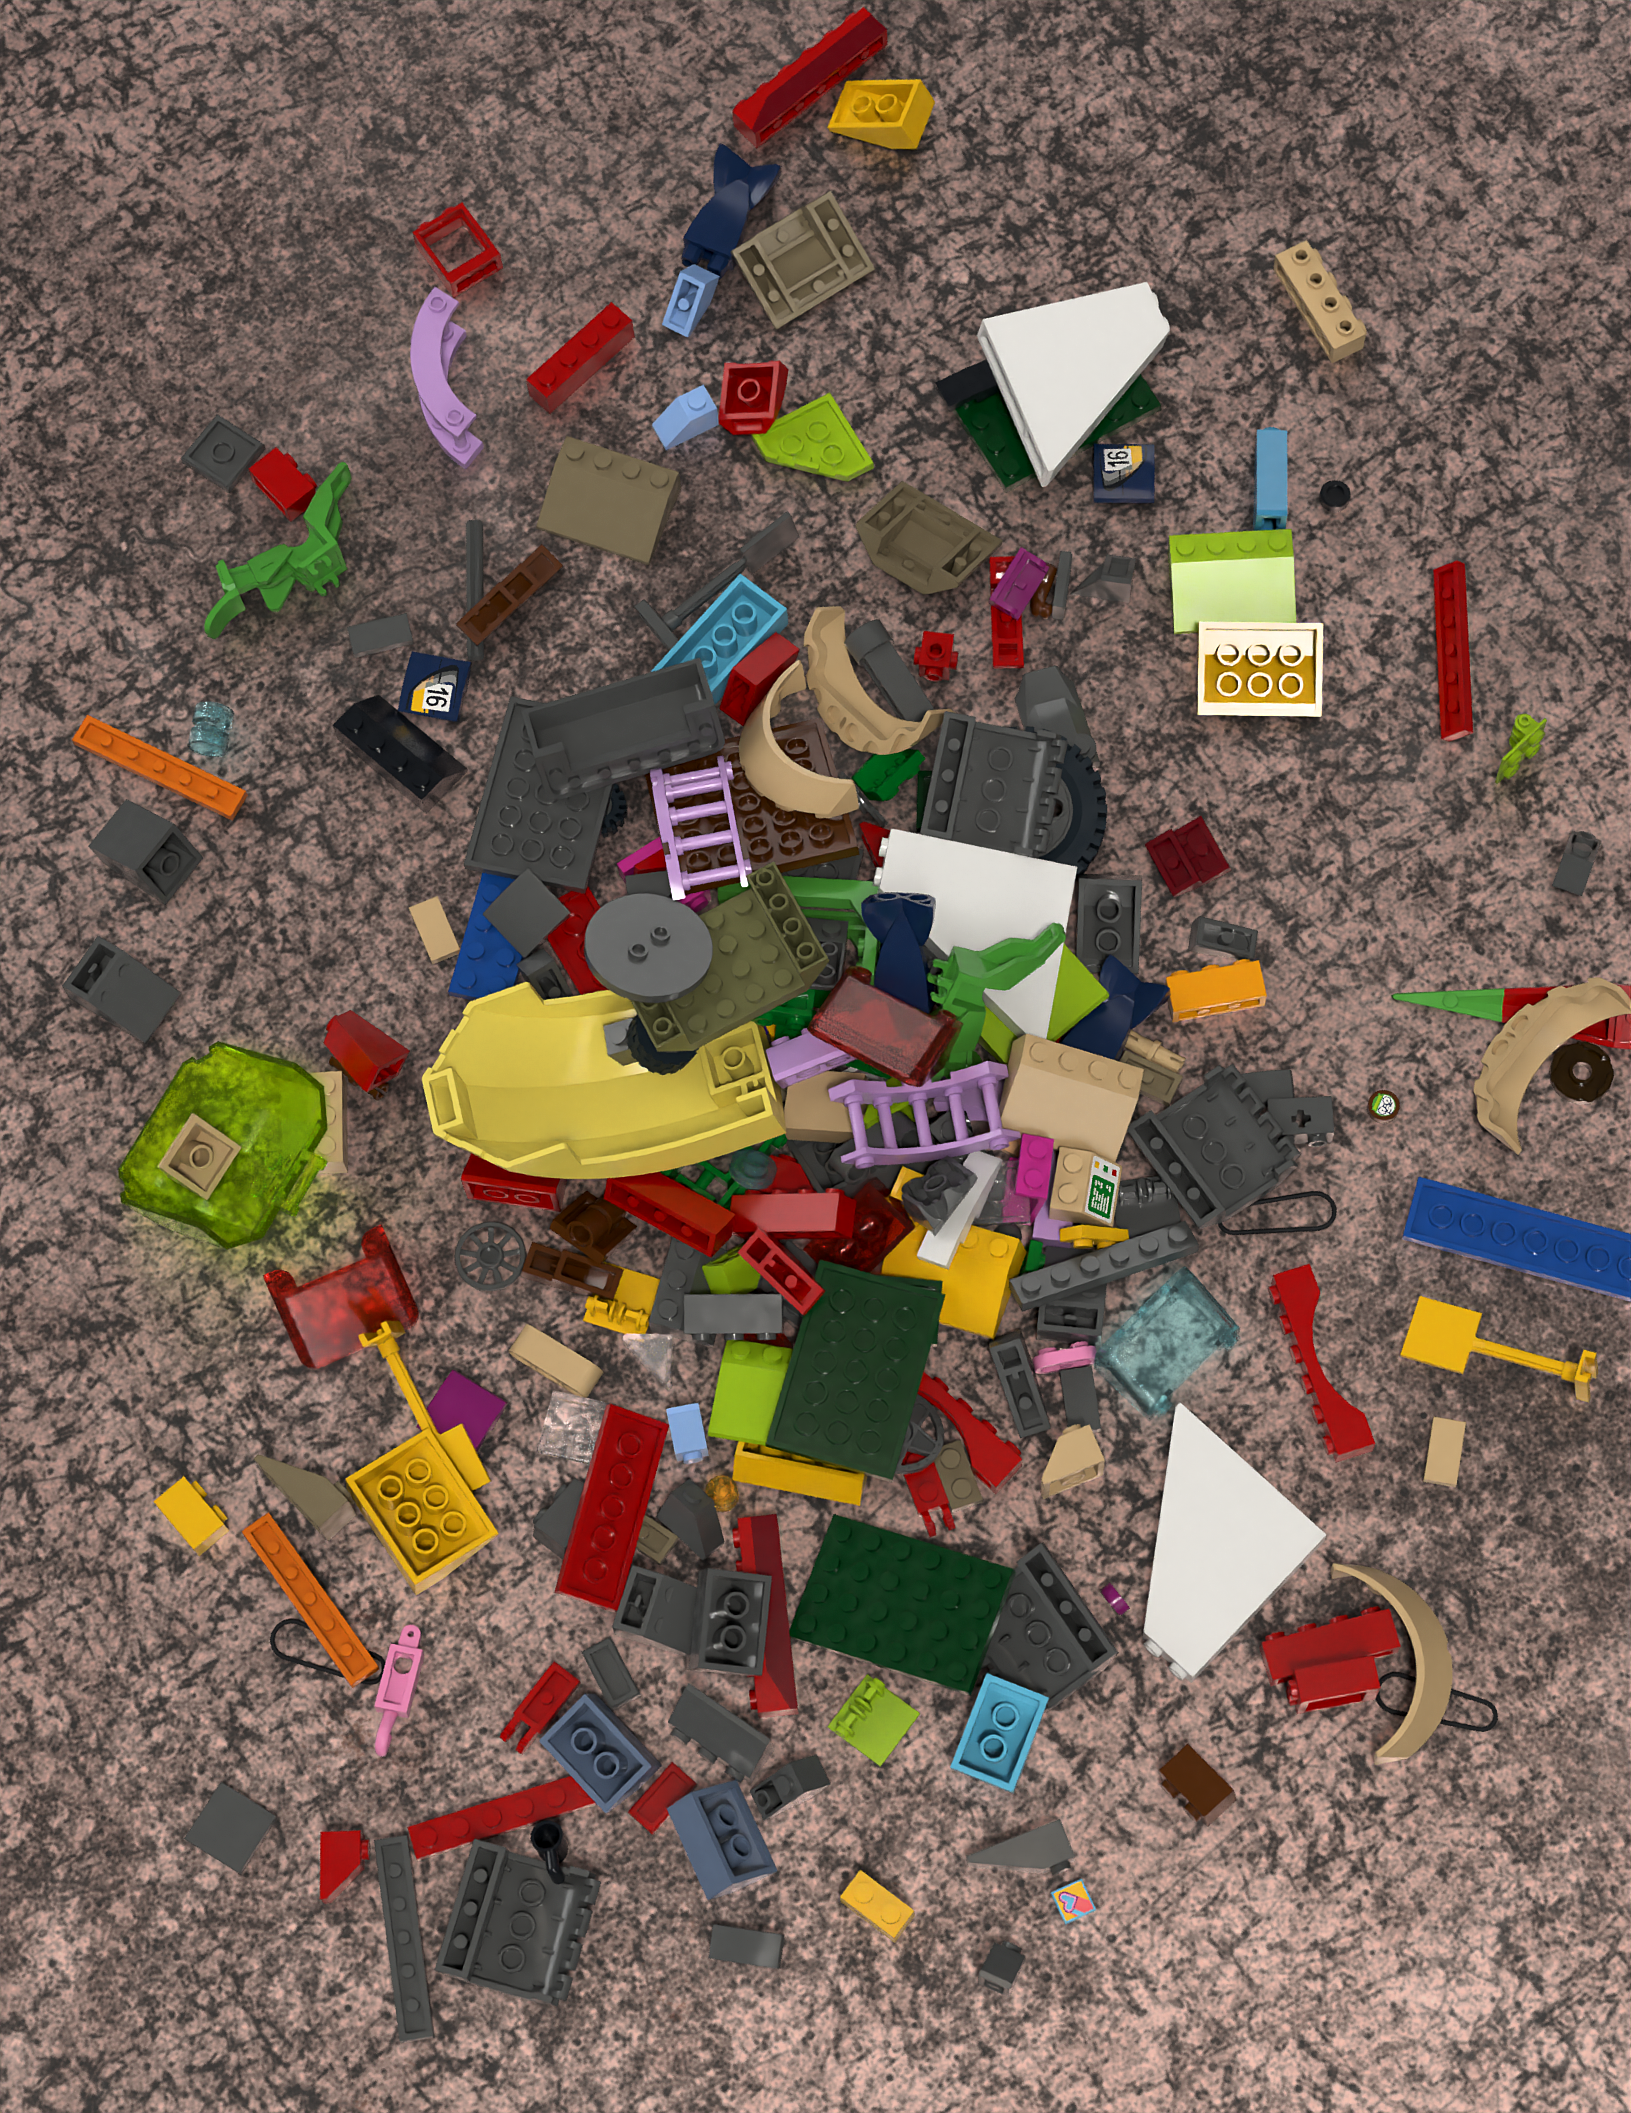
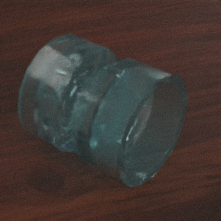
[187,702,234,757]

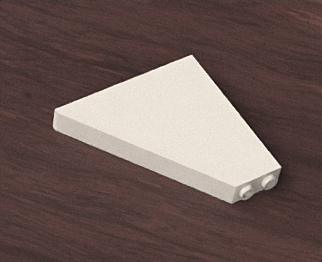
[977,282,1170,487]
[873,828,1077,1039]
[1142,1403,1326,1683]

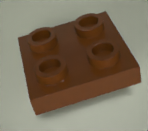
[549,1191,637,1265]

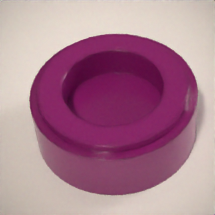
[1100,1582,1130,1615]

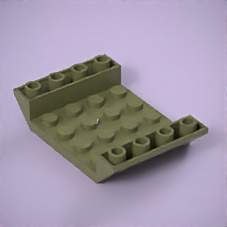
[631,861,829,1052]

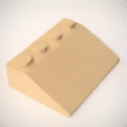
[999,1033,1144,1162]

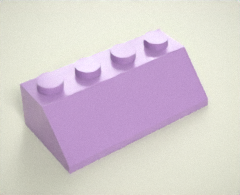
[766,1001,901,1088]

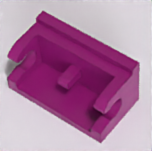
[989,547,1050,621]

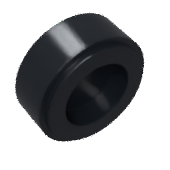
[1319,480,1351,512]

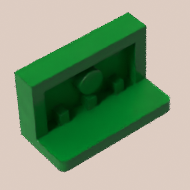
[851,749,926,801]
[751,989,815,1031]

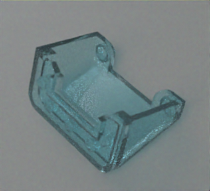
[1094,1266,1241,1422]

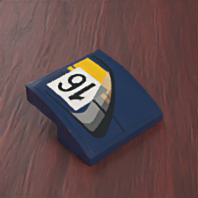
[1093,444,1155,503]
[398,651,472,722]

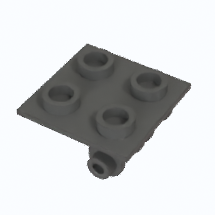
[1115,1176,1181,1239]

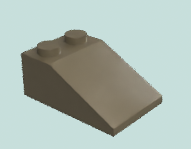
[253,1454,357,1541]

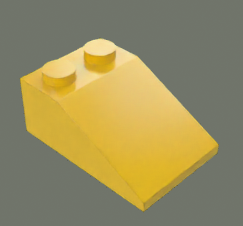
[827,79,935,149]

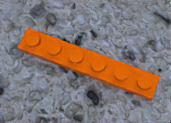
[72,715,248,821]
[242,1512,379,1688]

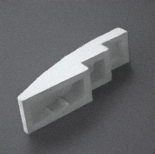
[916,1151,1003,1270]

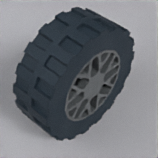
[626,1014,699,1075]

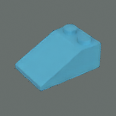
[950,1673,1049,1794]

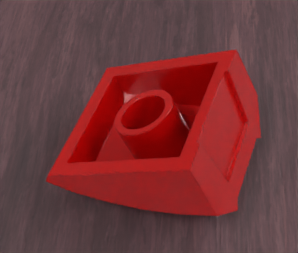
[718,360,789,435]

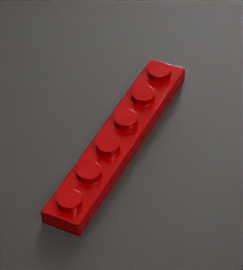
[1433,560,1473,742]
[408,1776,597,1861]

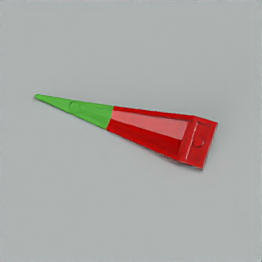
[1391,983,1631,1049]

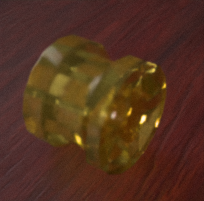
[705,1475,739,1513]

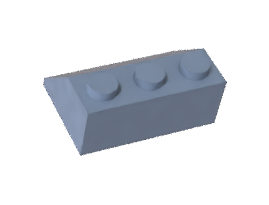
[539,1693,662,1813]
[667,1780,778,1900]

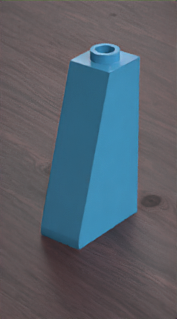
[1253,427,1288,531]

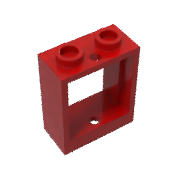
[412,202,503,298]
[1286,1655,1381,1714]

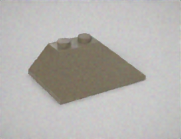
[730,191,875,330]
[855,481,1003,595]

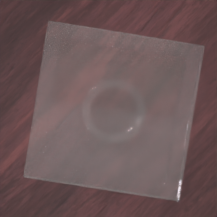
[972,1160,1031,1226]
[537,1390,616,1465]

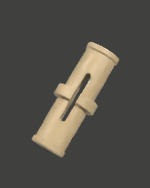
[1125,1029,1186,1074]

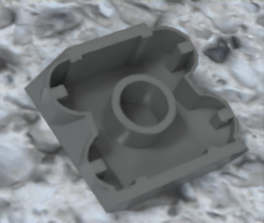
[902,1155,978,1236]

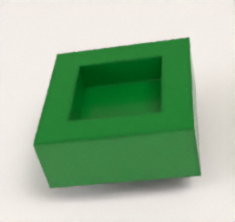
[1018,1240,1046,1277]

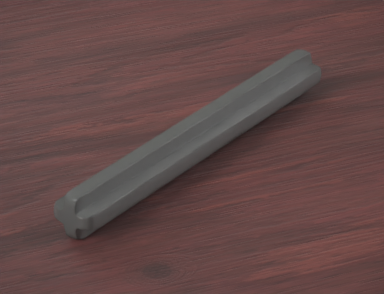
[466,520,484,661]

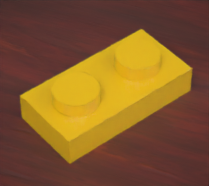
[1059,1224,1129,1250]

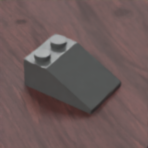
[1076,874,1142,974]

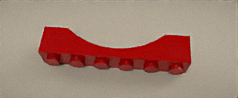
[1268,1263,1375,1463]
[918,1369,1022,1494]

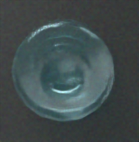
[729,1149,777,1189]

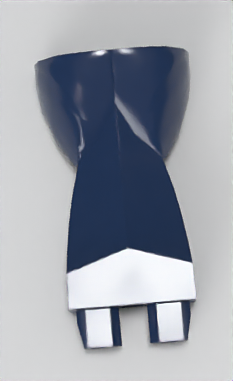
[681,143,781,279]
[861,892,936,1027]
[1060,954,1171,1061]

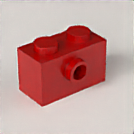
[248,447,317,522]

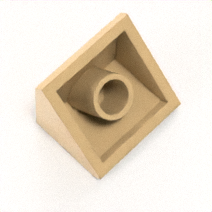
[157,1113,242,1200]

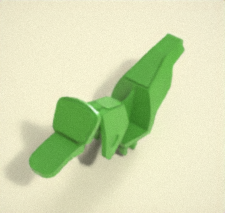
[204,462,352,639]
[913,923,1066,1082]

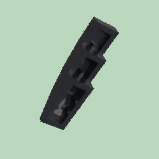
[935,359,1000,412]

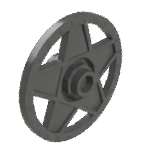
[895,1394,944,1474]

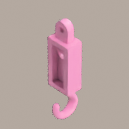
[374,1625,424,1757]

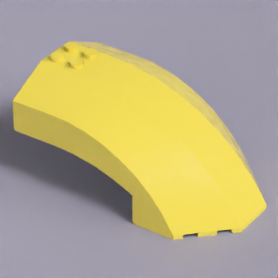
[422,982,786,1179]

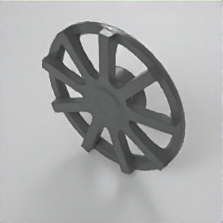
[838,771,888,828]
[454,1222,526,1291]

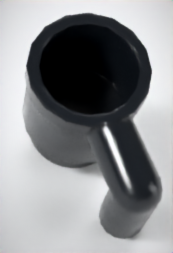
[530,1820,568,1884]

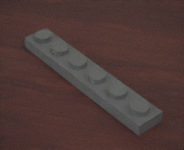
[1009,1221,1199,1312]
[374,1835,435,2043]

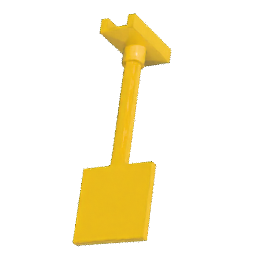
[1400,1296,1598,1403]
[358,1321,492,1492]

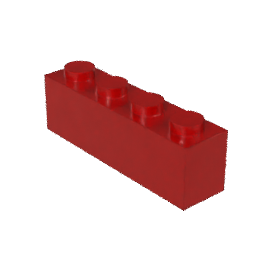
[526,302,635,414]
[603,1172,736,1258]
[730,1188,857,1240]
[1259,1606,1401,1686]

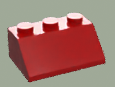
[461,1153,567,1212]

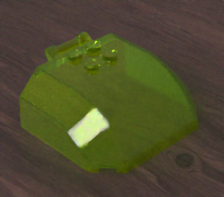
[118,1041,328,1250]

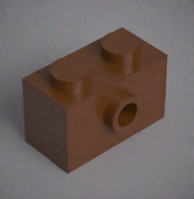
[1158,1744,1237,1827]

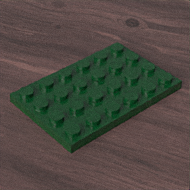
[953,374,1161,493]
[766,1260,945,1482]
[789,1514,1016,1696]

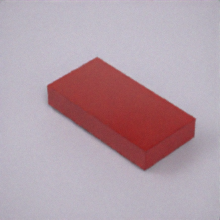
[628,1762,697,1835]

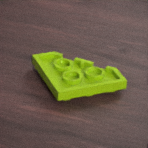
[751,393,874,482]

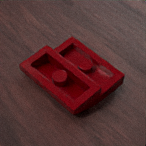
[1145,816,1232,898]

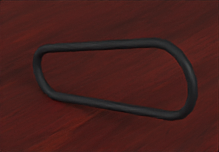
[1218,1191,1337,1235]
[270,1619,386,1685]
[1376,1672,1498,1732]

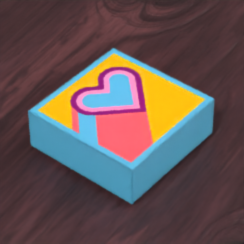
[1051,1879,1096,1925]

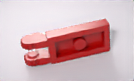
[901,1451,956,1538]
[499,1661,581,1754]

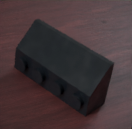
[333,695,468,814]

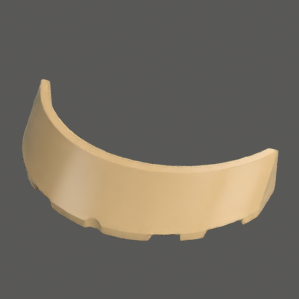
[804,606,955,755]
[739,660,859,818]
[1474,977,1631,1155]
[1330,1563,1453,1765]

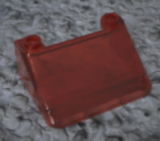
[807,966,964,1087]
[262,1224,419,1369]

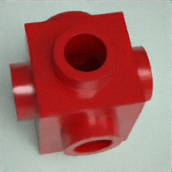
[914,631,959,682]

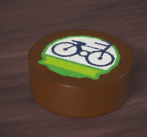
[1367,1090,1400,1124]

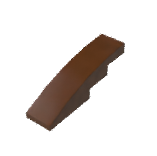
[456,544,563,646]

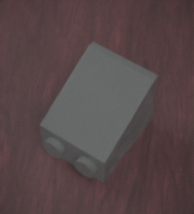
[88,799,203,905]

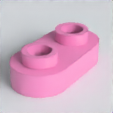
[1032,1341,1098,1374]

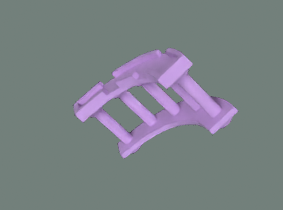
[410,287,484,470]
[650,755,752,901]
[828,1061,1021,1169]

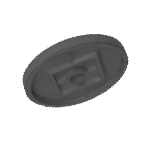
[584,893,713,1003]

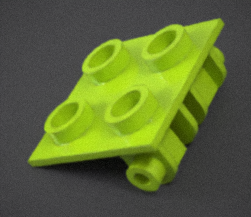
[1495,714,1547,784]
[828,1674,920,1767]

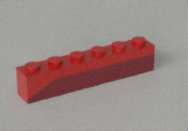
[732,7,888,149]
[732,1514,799,1719]

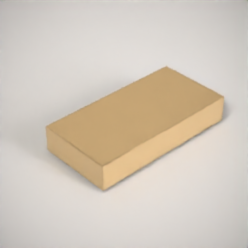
[409,896,460,965]
[1423,1417,1466,1488]

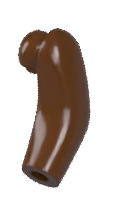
[1030,562,1058,619]

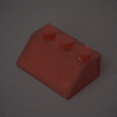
[803,1177,916,1273]

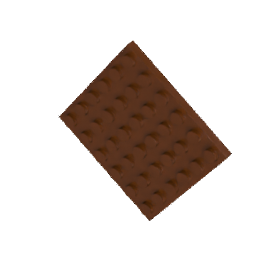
[644,717,860,895]

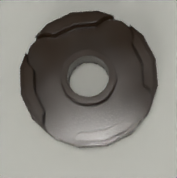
[1549,1042,1614,1105]

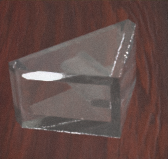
[622,1333,675,1391]

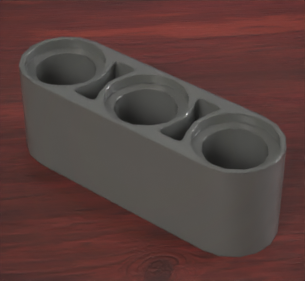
[829,1111,920,1186]

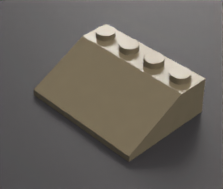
[536,436,681,565]

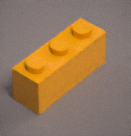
[1165,959,1267,1022]

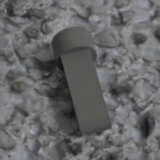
[844,619,935,722]

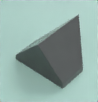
[1069,554,1136,603]

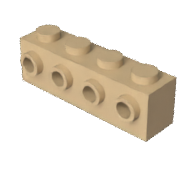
[1273,240,1367,363]

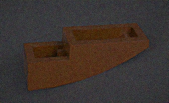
[521,1242,624,1301]

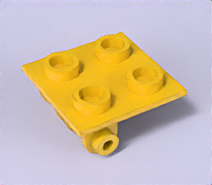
[583,1262,660,1340]

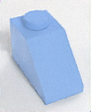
[662,264,720,337]
[652,385,719,450]
[666,1403,709,1464]

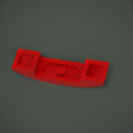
[990,556,1024,669]

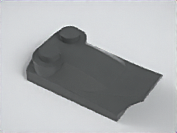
[1015,665,1100,768]

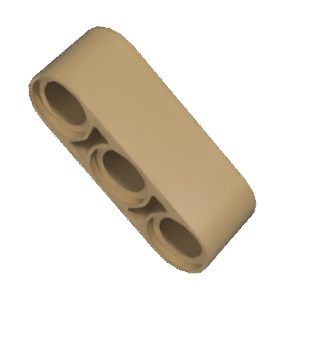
[508,1324,604,1400]

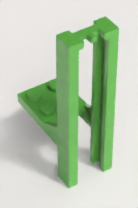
[718,876,881,1007]

